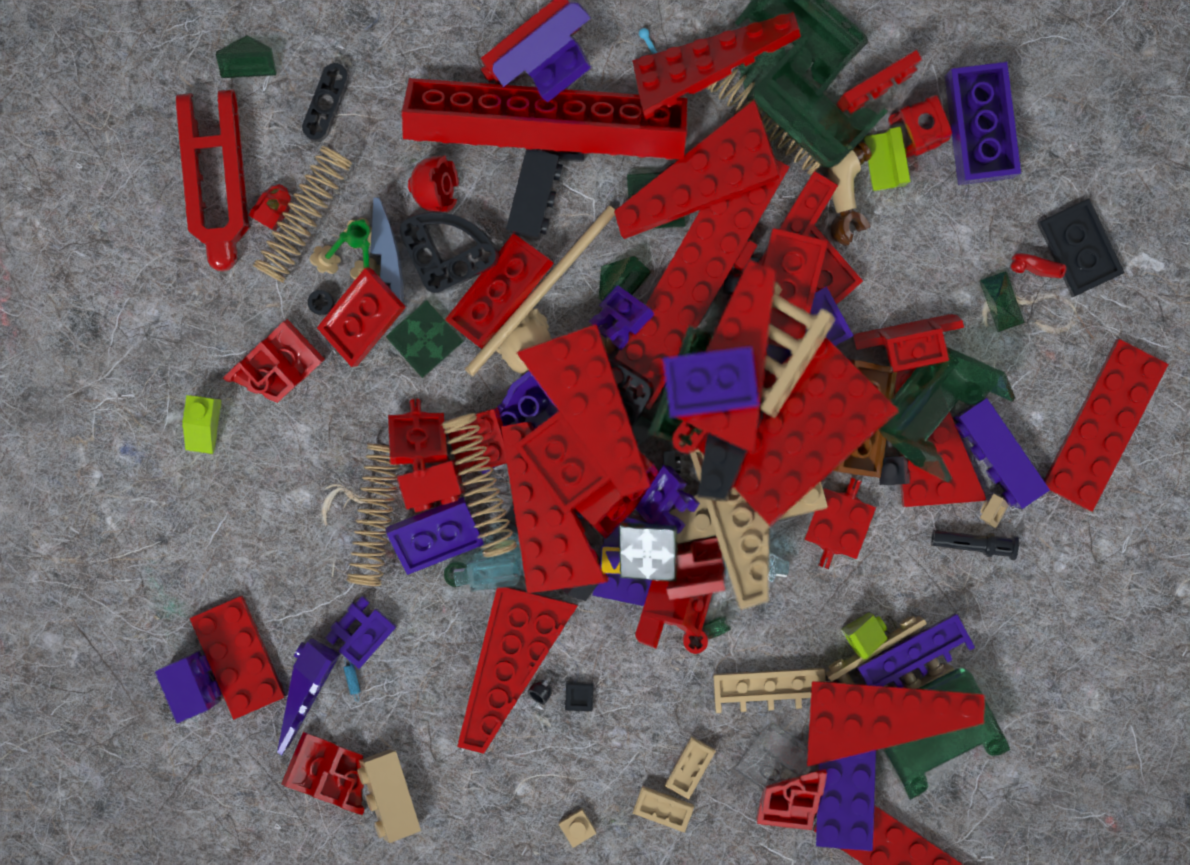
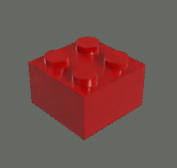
[397,460,466,513]

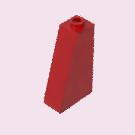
[480,0,579,85]

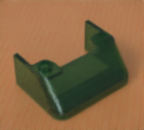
[734,0,868,97]
[879,347,1016,482]

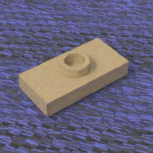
[664,736,716,799]
[632,786,694,833]

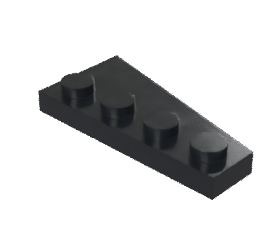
[697,401,764,502]

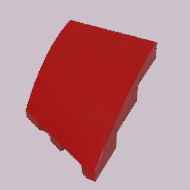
[223,319,325,403]
[667,535,726,600]
[281,732,364,816]
[756,770,827,830]

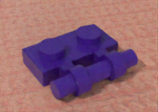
[325,596,397,669]

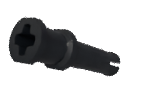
[931,530,1019,560]

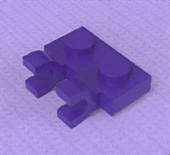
[589,285,654,350]
[635,466,700,533]

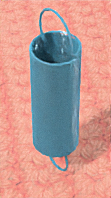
[343,657,361,702]

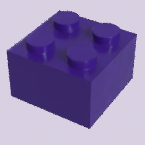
[154,650,221,724]

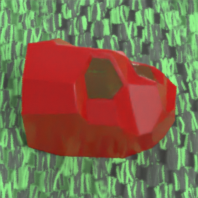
[248,183,291,231]

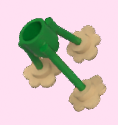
[310,218,381,279]

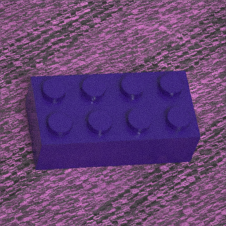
[944,62,1021,185]

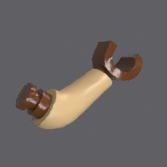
[828,142,872,246]

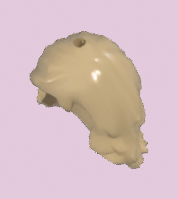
[496,308,552,375]

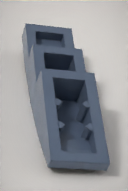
[370,198,404,313]

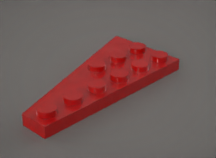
[632,12,801,120]
[614,100,781,239]
[676,260,777,454]
[516,324,651,496]
[894,365,987,507]
[501,422,609,593]
[457,584,578,754]
[807,681,985,767]

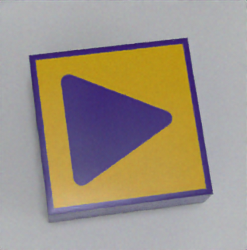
[600,545,621,575]

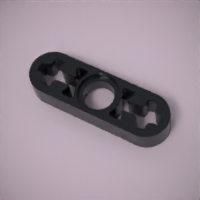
[302,63,349,142]

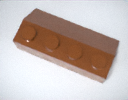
[833,359,897,478]

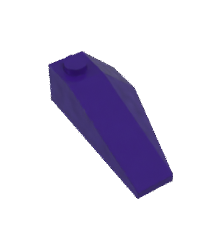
[481,371,559,474]
[277,638,341,755]

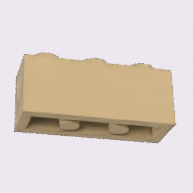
[358,749,421,843]

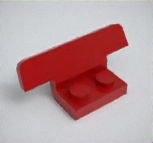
[853,314,964,373]
[635,579,713,649]

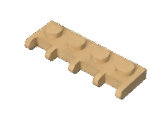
[713,668,826,713]

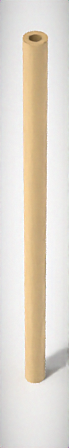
[465,206,615,376]

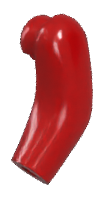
[1010,253,1066,278]

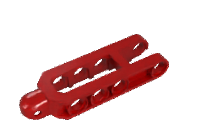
[176,89,249,272]

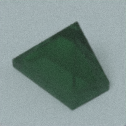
[216,35,277,78]
[598,256,651,301]
[979,271,1025,332]

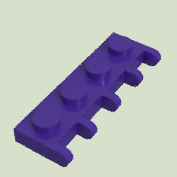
[857,613,975,688]

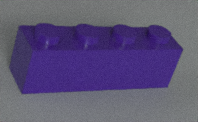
[954,398,1050,509]

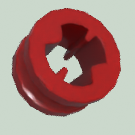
[683,630,708,654]

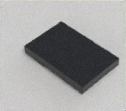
[1037,198,1125,297]

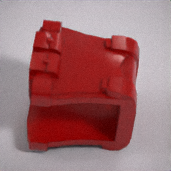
[888,95,952,159]

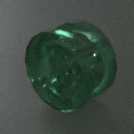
[444,561,470,587]
[703,616,731,639]

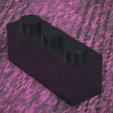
[506,149,563,241]

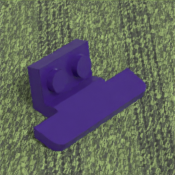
[493,1,592,102]

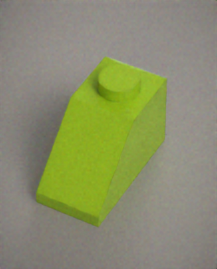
[182,395,222,454]
[841,612,888,660]

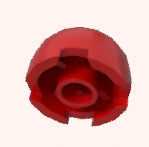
[408,155,459,212]

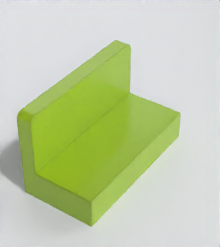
[864,127,910,191]

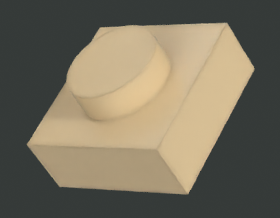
[980,494,1009,528]
[559,808,597,848]

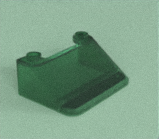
[753,34,888,168]
[882,668,1011,800]

